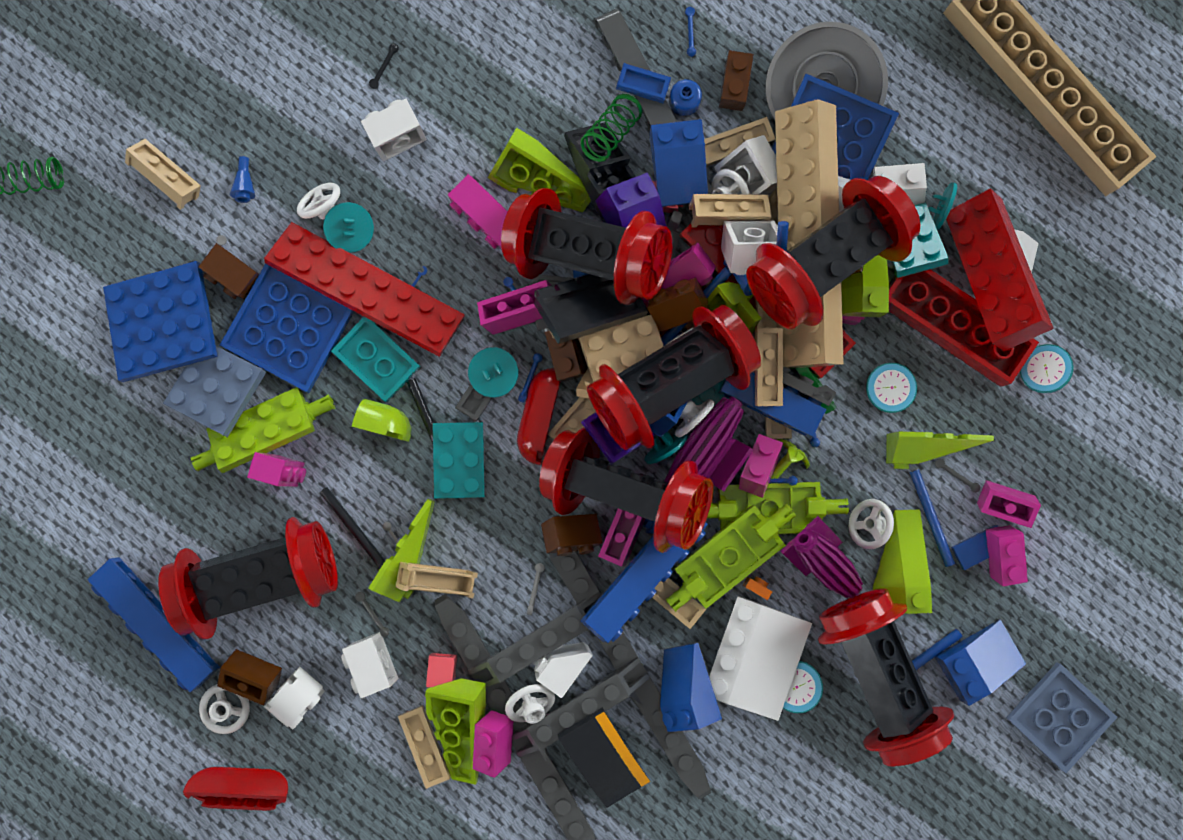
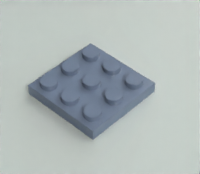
[163,346,266,438]
[1006,662,1118,773]

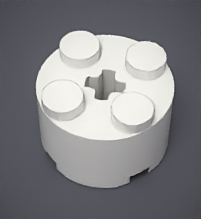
[264,666,325,730]

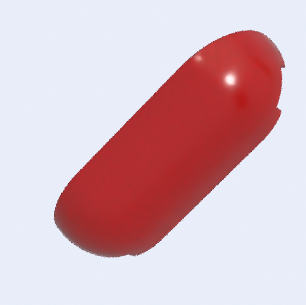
[517,368,561,465]
[183,767,288,811]

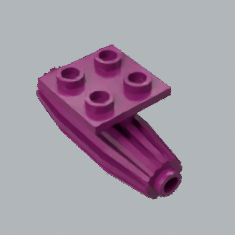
[664,396,753,492]
[781,516,863,599]

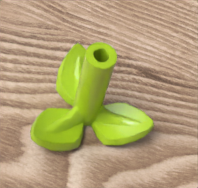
[771,439,810,479]

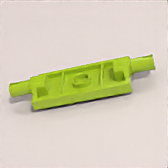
[191,387,336,473]
[707,482,849,534]
[666,504,796,612]

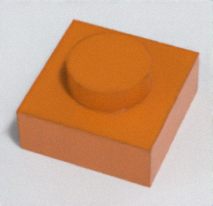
[743,576,773,600]

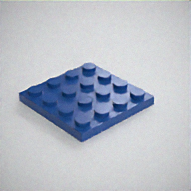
[772,73,899,180]
[103,261,218,382]
[220,264,355,393]

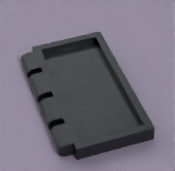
[534,274,648,344]

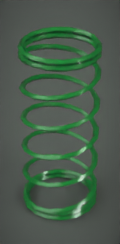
[580,93,642,162]
[0,157,64,195]

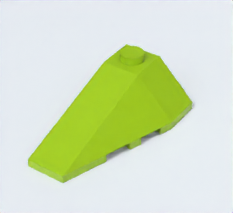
[487,127,591,212]
[841,255,889,317]
[886,431,994,469]
[368,499,435,602]
[873,509,932,614]
[425,678,486,785]

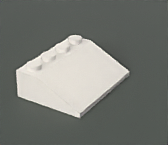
[709,596,812,721]

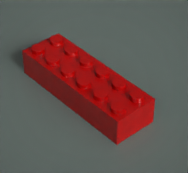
[946,188,1054,351]
[889,269,1039,387]

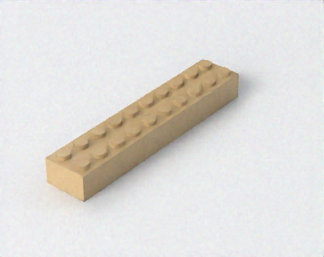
[943,0,1156,197]
[775,99,844,368]

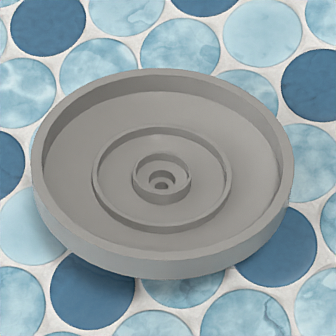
[765,22,888,120]

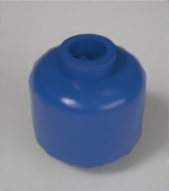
[669,79,702,116]

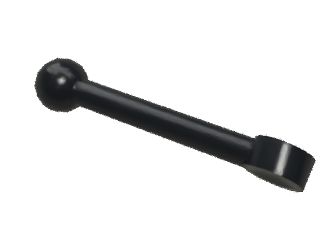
[369,43,399,89]

